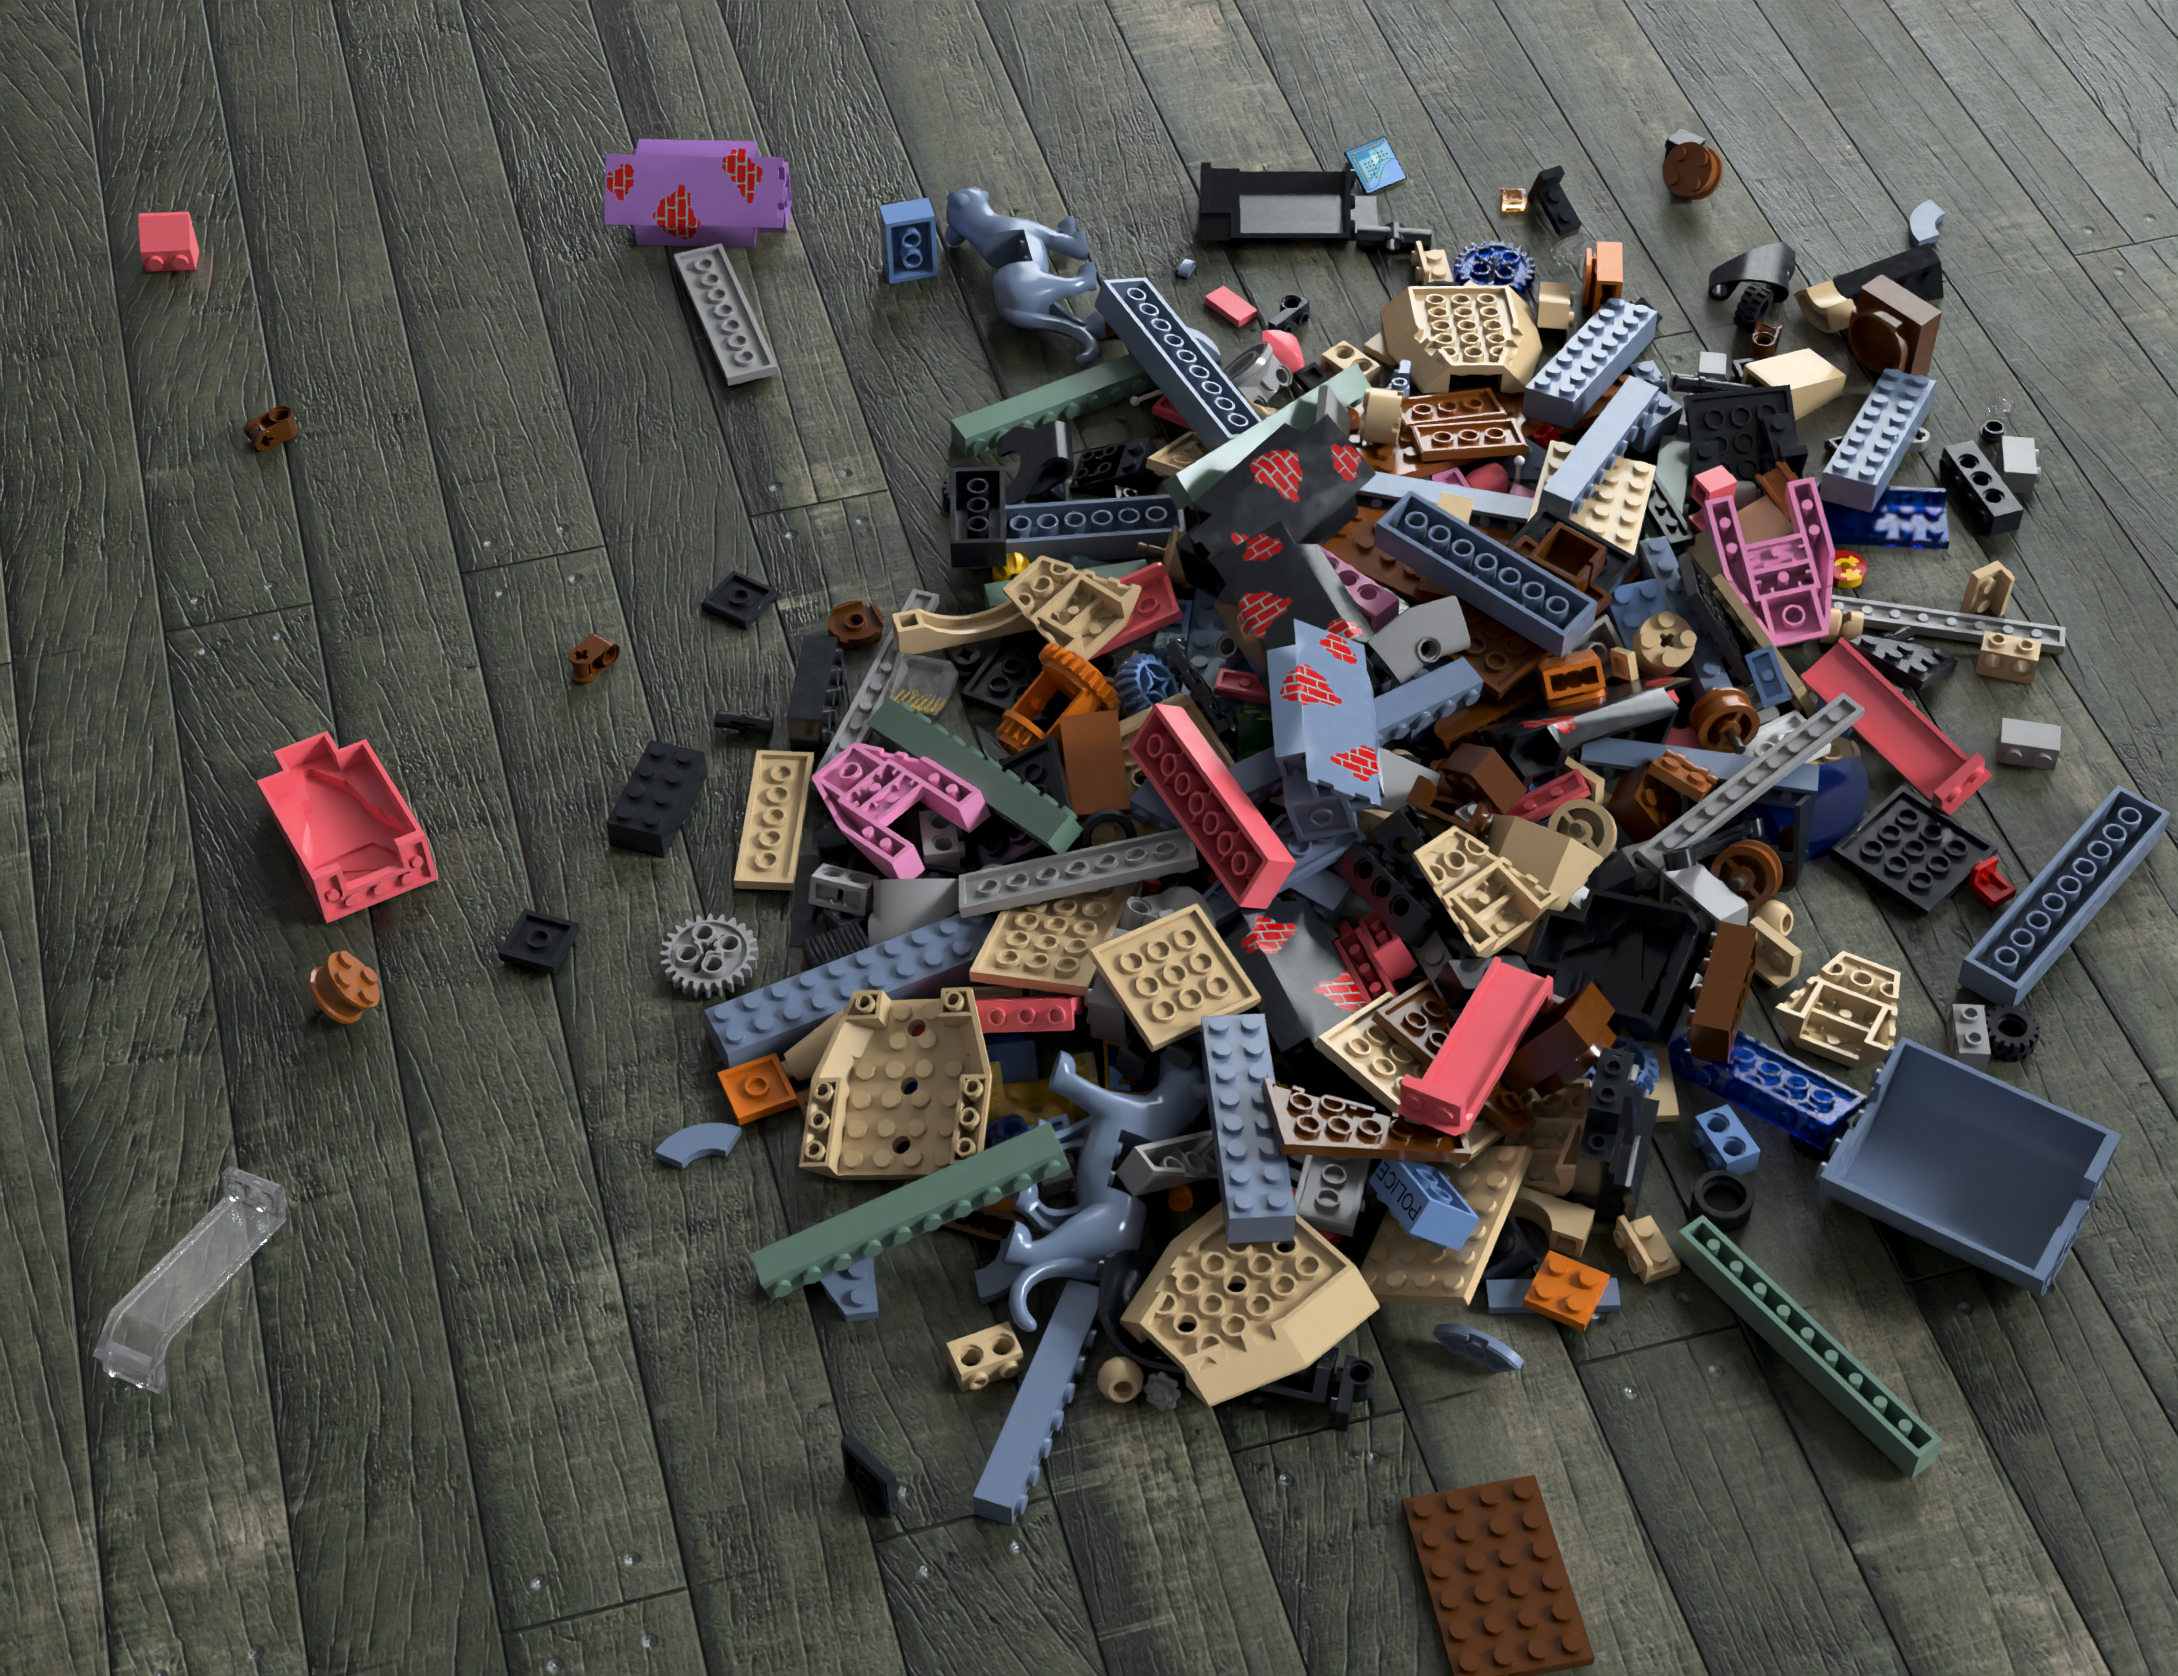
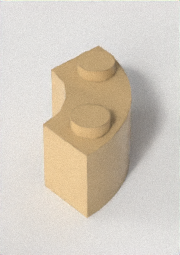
[1794,280,1857,333]
[1536,282,1575,330]

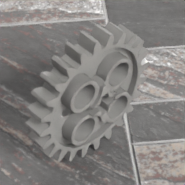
[660,914,759,998]

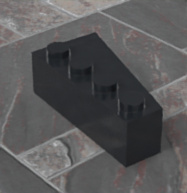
[1833,243,1944,307]

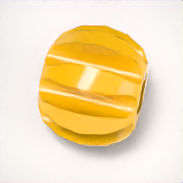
[992,552,1030,582]

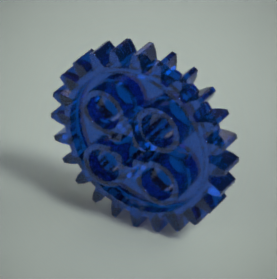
[1453,240,1536,294]

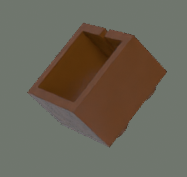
[1527,521,1607,593]
[1440,743,1527,815]
[1606,761,1682,844]

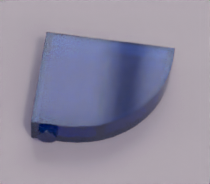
[1750,755,1869,863]

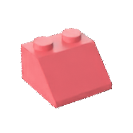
[138,212,199,272]

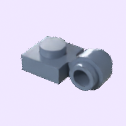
[1388,360,1412,398]
[1628,360,1668,394]

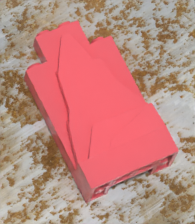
[256,731,438,924]

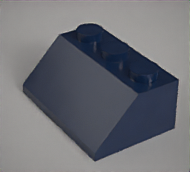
[983,1032,1039,1093]

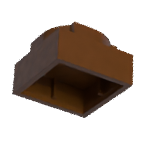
[1848,274,1942,376]
[1501,981,1617,1098]

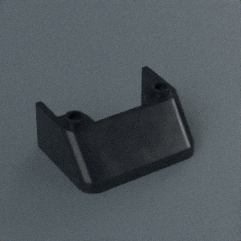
[1681,794,1812,892]

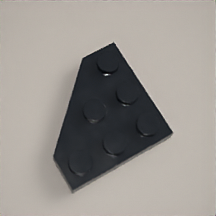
[1849,635,1958,691]
[1166,640,1235,749]

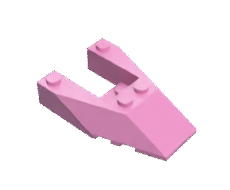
[1703,477,1835,648]
[811,742,991,879]

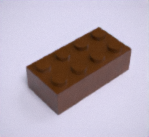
[1686,921,1758,1065]

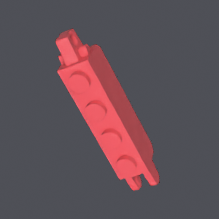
[1334,921,1400,1005]

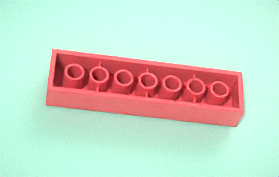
[1127,704,1296,909]

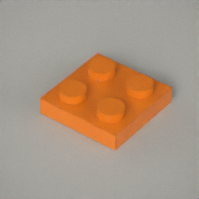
[717,1052,798,1126]
[1523,1250,1610,1332]

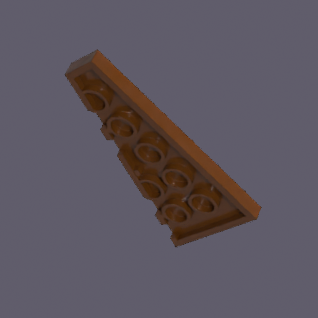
[1371,978,1537,1142]
[1261,1078,1472,1163]

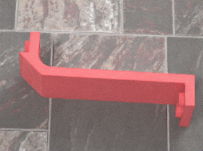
[1800,637,1993,815]
[1395,956,1553,1136]

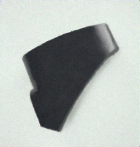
[1708,241,1795,303]

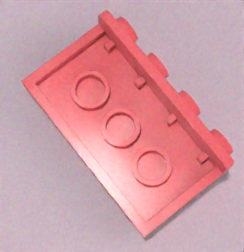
[1087,562,1183,661]

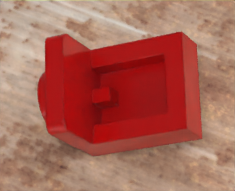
[1968,856,2017,910]

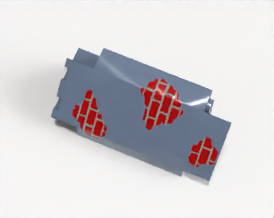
[1267,618,1385,843]

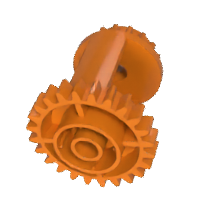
[997,642,1120,756]

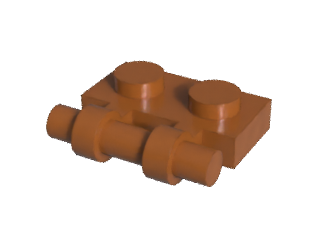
[1647,749,1719,803]

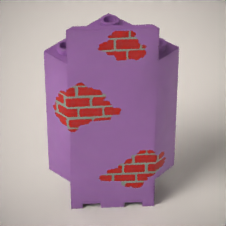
[604,139,792,247]

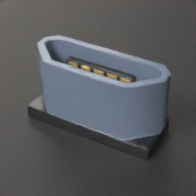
[1175,256,1196,278]

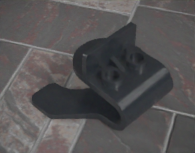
[997,421,1074,505]

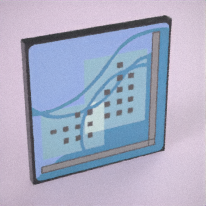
[1344,136,1407,196]

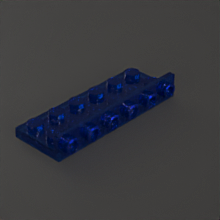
[1789,482,1950,549]
[1669,1030,1868,1150]

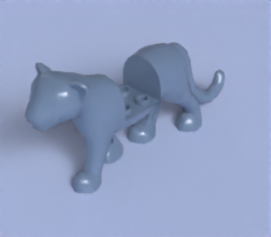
[945,187,1106,365]
[1002,1049,1208,1332]

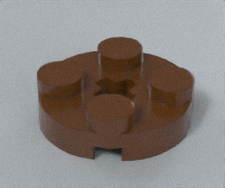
[827,600,883,650]

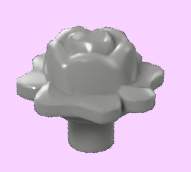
[1143,1371,1182,1411]

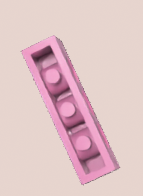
[1319,545,1399,634]

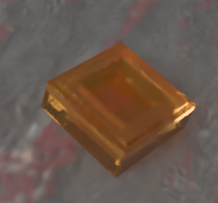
[1500,188,1528,211]

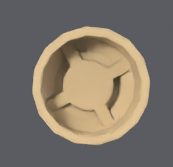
[1819,608,1864,645]

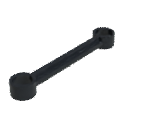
[1662,817,1766,872]

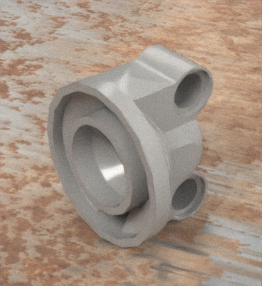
[1222,341,1292,407]
[1118,886,1216,931]

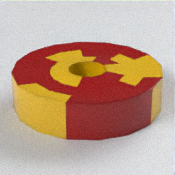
[1833,550,1867,588]

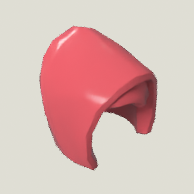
[1261,330,1305,379]
[1465,463,1509,494]

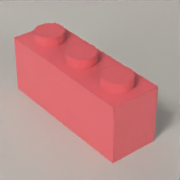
[1357,910,1418,982]

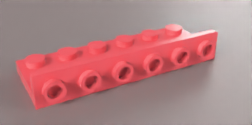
[912,995,1088,1035]

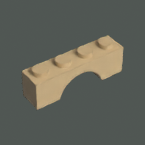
[1510,1184,1595,1258]

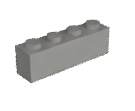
[1115,1130,1218,1197]

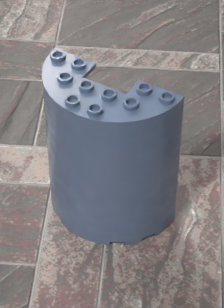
[1815,1036,2121,1297]

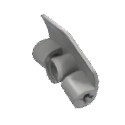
[1367,595,1471,686]

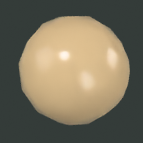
[1751,900,1793,937]
[1097,1357,1144,1403]

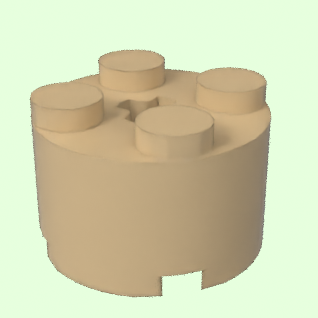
[1359,387,1404,445]
[1631,611,1697,676]

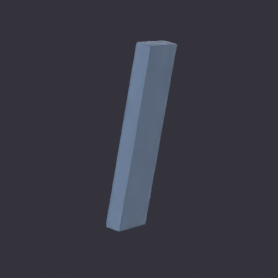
[1485,1278,1621,1314]

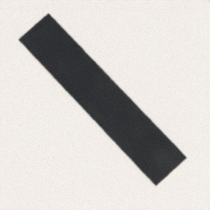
[789,855,822,946]

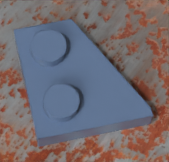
[1501,437,1547,484]
[819,1257,879,1322]

